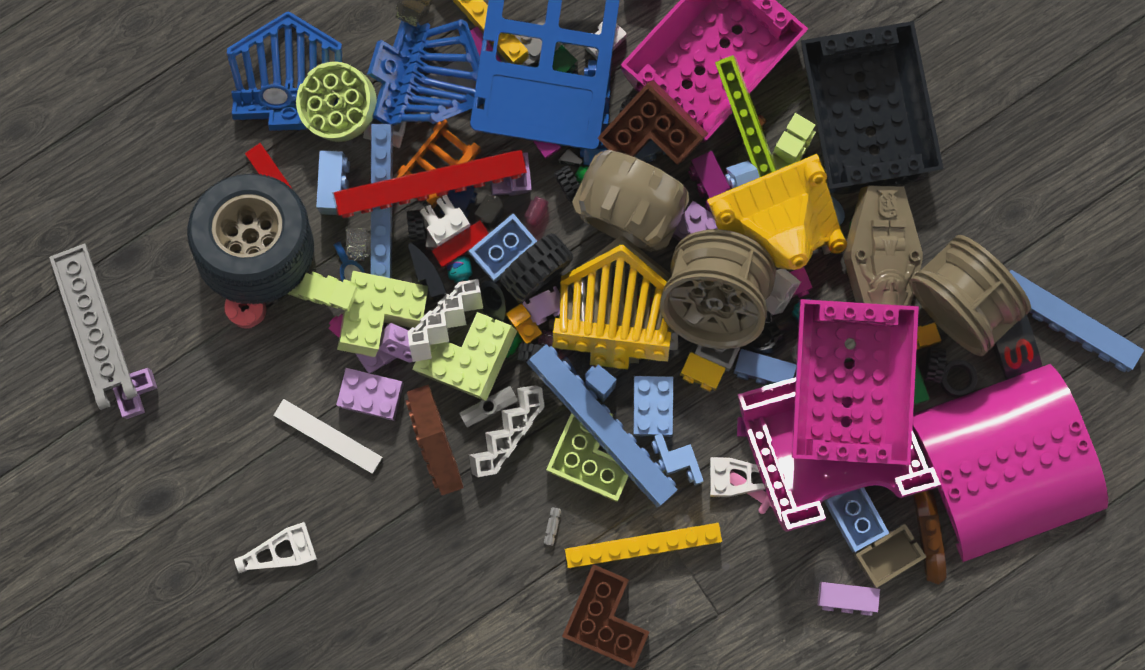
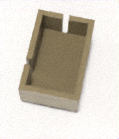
[853,524,926,588]

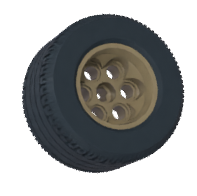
[187,173,314,304]

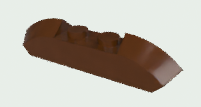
[914,489,947,585]

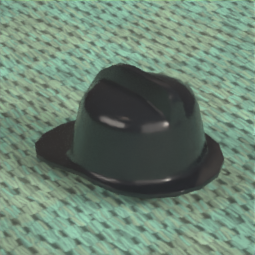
[480,280,510,322]

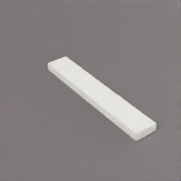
[274,399,383,474]

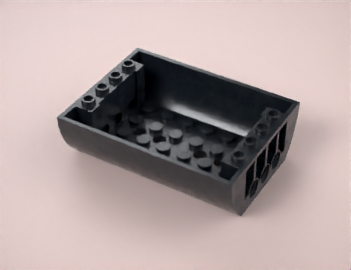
[801,21,944,195]

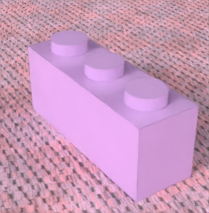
[817,582,880,616]

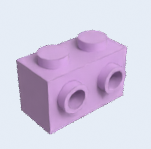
[378,323,412,363]

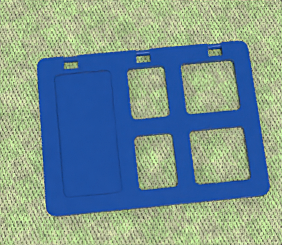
[470,0,619,150]

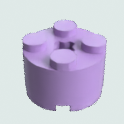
[522,286,560,325]

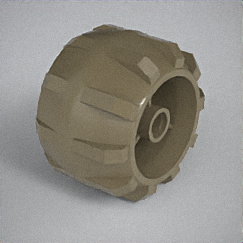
[572,150,689,252]

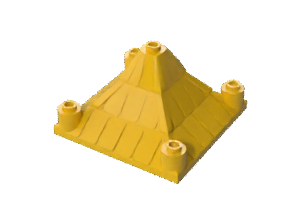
[707,154,847,270]

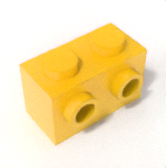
[680,352,726,392]

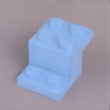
[651,434,703,486]

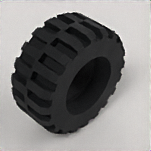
[500,233,573,303]

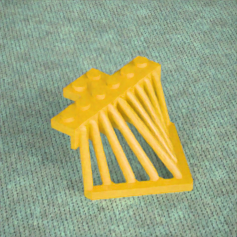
[552,245,671,369]

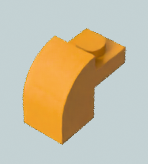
[506,303,542,344]
[916,323,941,350]

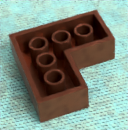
[598,80,708,165]
[406,384,464,495]
[562,564,649,668]

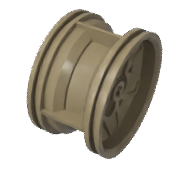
[660,229,776,349]
[909,235,1031,356]

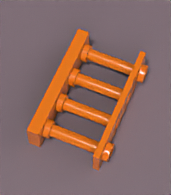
[397,119,481,209]

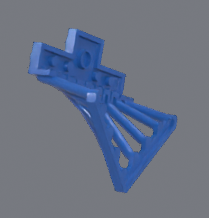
[227,12,342,131]
[367,17,485,126]

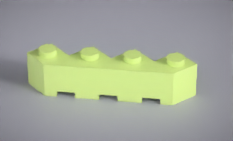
[288,272,358,312]

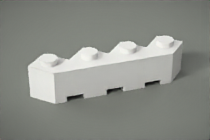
[408,279,483,362]
[469,385,544,477]

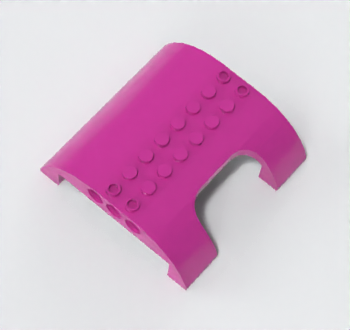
[738,361,940,532]

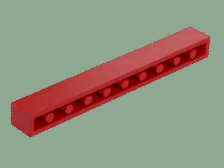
[332,150,527,218]

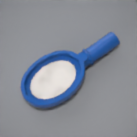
[258,84,297,109]
[333,242,365,282]

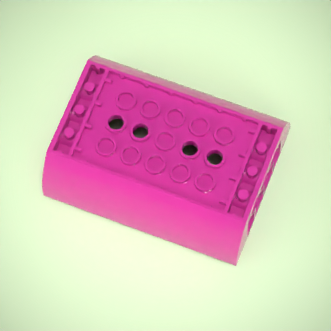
[621,0,808,143]
[792,299,919,465]

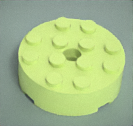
[296,62,377,142]

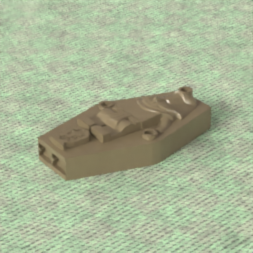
[844,186,923,306]

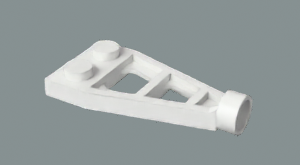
[710,457,765,497]
[234,522,317,573]

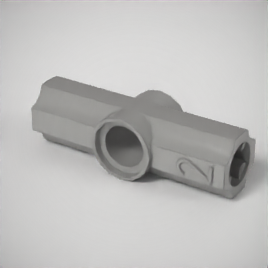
[459,386,518,428]

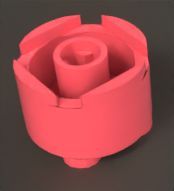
[225,299,266,328]

